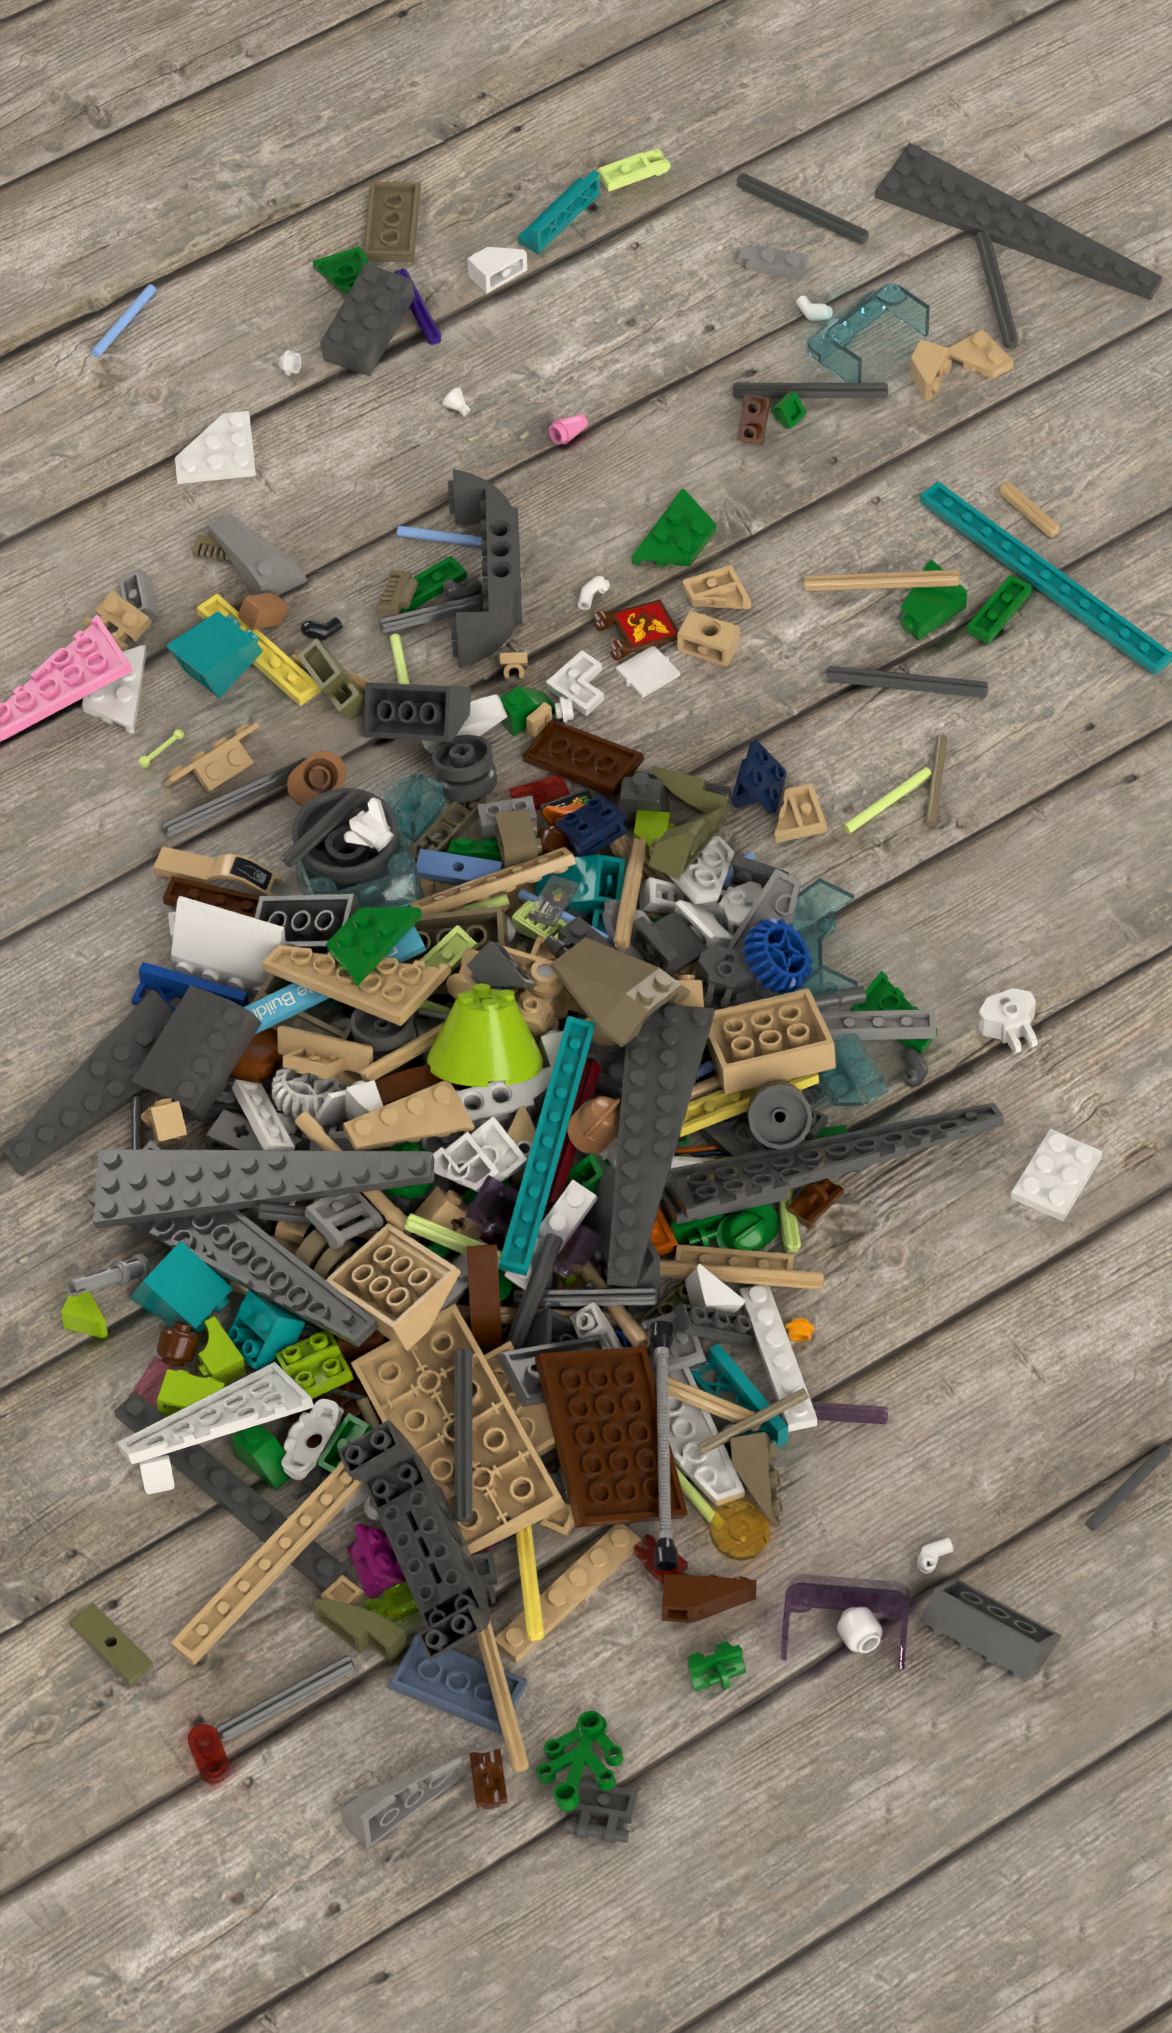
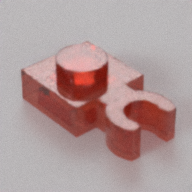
[633,1534,688,1585]

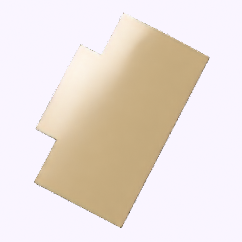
[351,1304,567,1554]

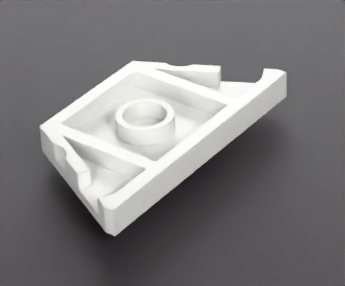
[82,645,146,733]

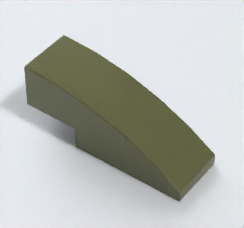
[297,638,365,721]
[651,766,732,821]
[313,1599,408,1662]

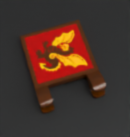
[594,599,679,660]

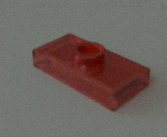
[509,774,570,810]

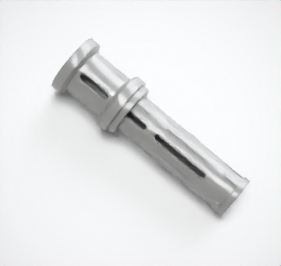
[65,1253,150,1297]

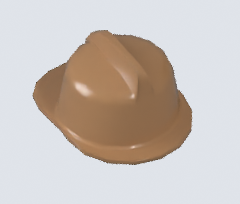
[287,751,347,806]
[567,1096,621,1154]

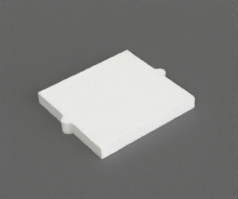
[616,646,680,698]
[314,1090,349,1126]

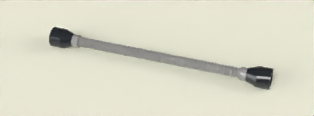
[649,1321,678,1571]

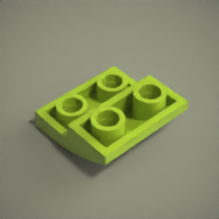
[275,1330,354,1399]

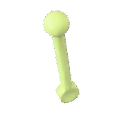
[139,729,184,768]

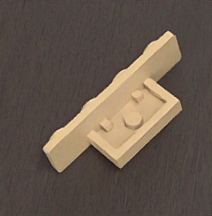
[164,722,260,793]
[277,1026,373,1079]

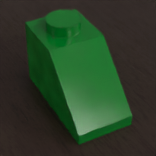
[500,686,555,736]
[231,1424,291,1491]

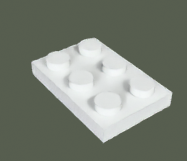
[1011,1129,1103,1221]

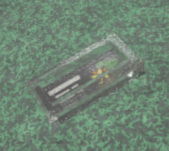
[528,875,578,927]

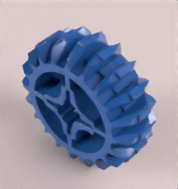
[742,917,813,994]

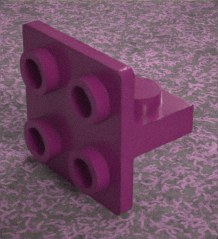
[347,1523,409,1600]

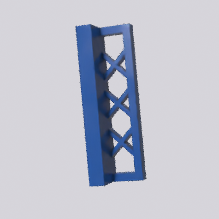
[131,962,249,1012]

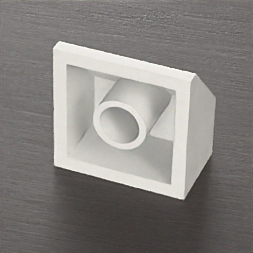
[675,900,734,949]

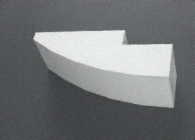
[422,694,507,754]

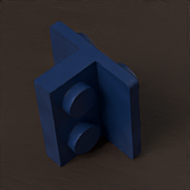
[731,739,787,814]
[556,795,628,857]

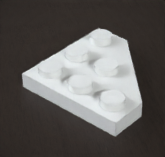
[175,411,256,484]
[650,836,735,905]

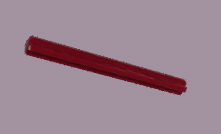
[546,1060,601,1209]

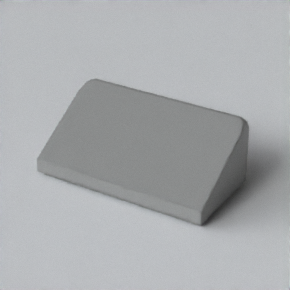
[119,568,159,619]

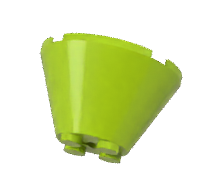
[427,984,543,1087]

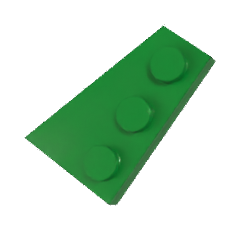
[313,246,370,296]

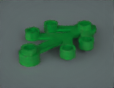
[536,1711,624,1812]

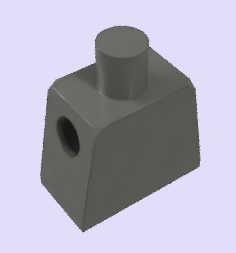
[616,772,669,827]

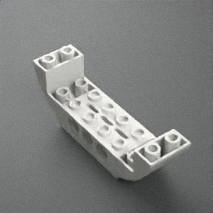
[345,1030,563,1154]

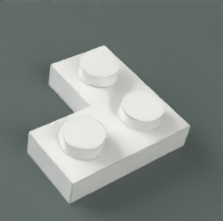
[546,650,604,716]

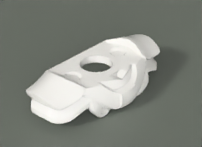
[281,1399,344,1480]

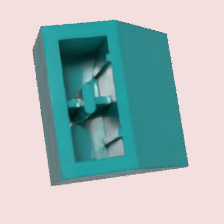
[228,1290,306,1370]

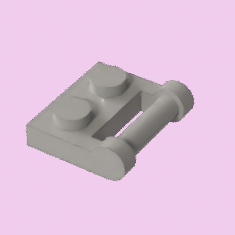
[304,1193,383,1249]
[640,1311,706,1376]

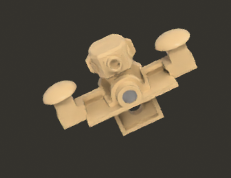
[446,936,617,1048]

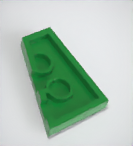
[850,970,937,1054]

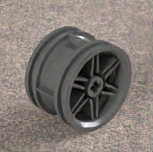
[292,788,402,908]

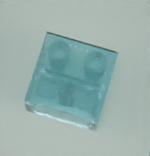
[383,774,445,842]
[817,1033,889,1106]

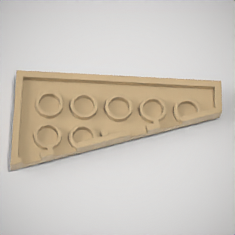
[262,945,451,1026]

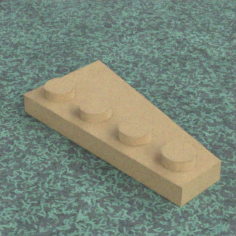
[343,1080,475,1151]

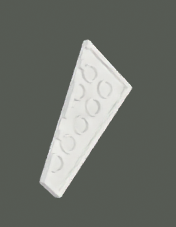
[648,1350,745,1506]

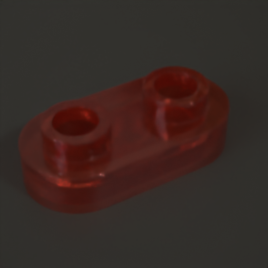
[188,1724,230,1784]

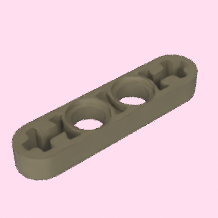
[410,796,486,866]

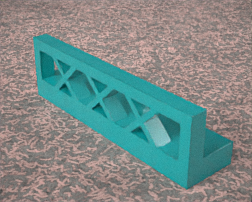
[518,170,600,254]
[690,1343,788,1448]

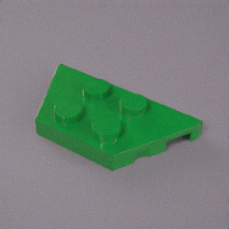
[632,489,716,566]
[326,907,422,986]

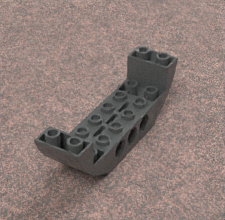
[448,469,522,668]
[338,1420,490,1661]

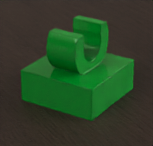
[771,392,807,429]

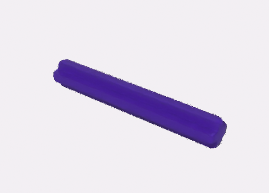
[394,268,442,345]

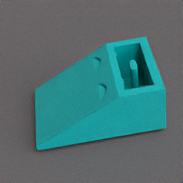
[534,854,626,916]

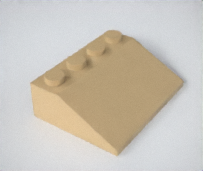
[707,988,836,1095]
[326,1223,460,1351]

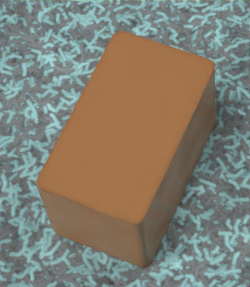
[238,592,289,630]

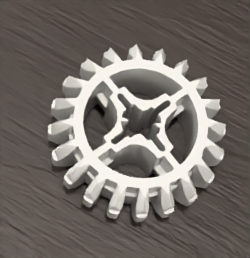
[272,1067,346,1121]

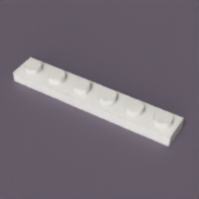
[740,1285,817,1432]

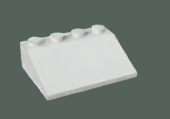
[171,896,286,996]

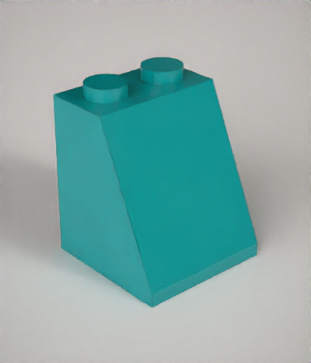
[166,611,263,699]
[130,1241,233,1333]

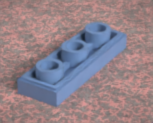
[414,849,502,884]

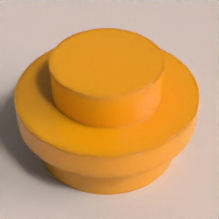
[785,1318,815,1342]

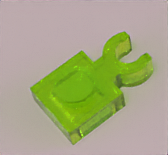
[365,1581,419,1621]

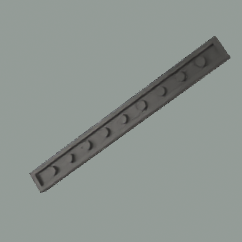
[115,1392,348,1592]

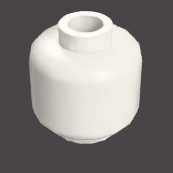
[837,1607,883,1653]

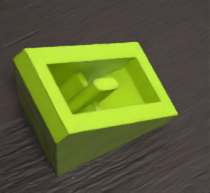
[61,1292,108,1338]

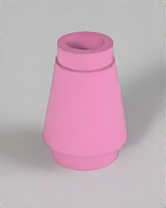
[548,413,588,445]

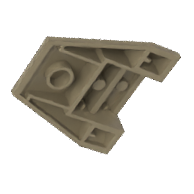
[550,937,690,1047]

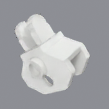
[700,881,763,935]
[978,988,1038,1053]

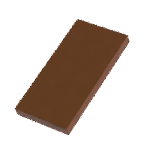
[522,719,644,797]

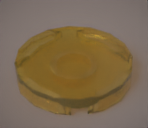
[709,1500,771,1561]

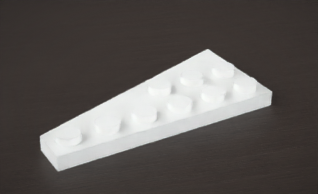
[117,1362,314,1464]

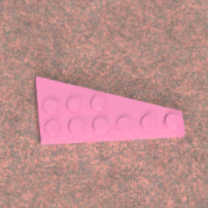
[0,614,133,742]

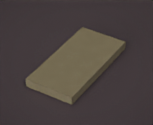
[363,181,421,262]

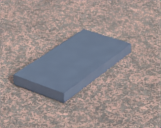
[389,1634,528,1735]

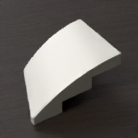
[433,1116,528,1192]

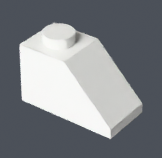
[467,247,527,293]

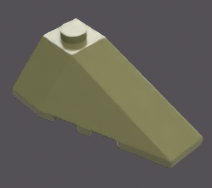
[649,807,727,880]

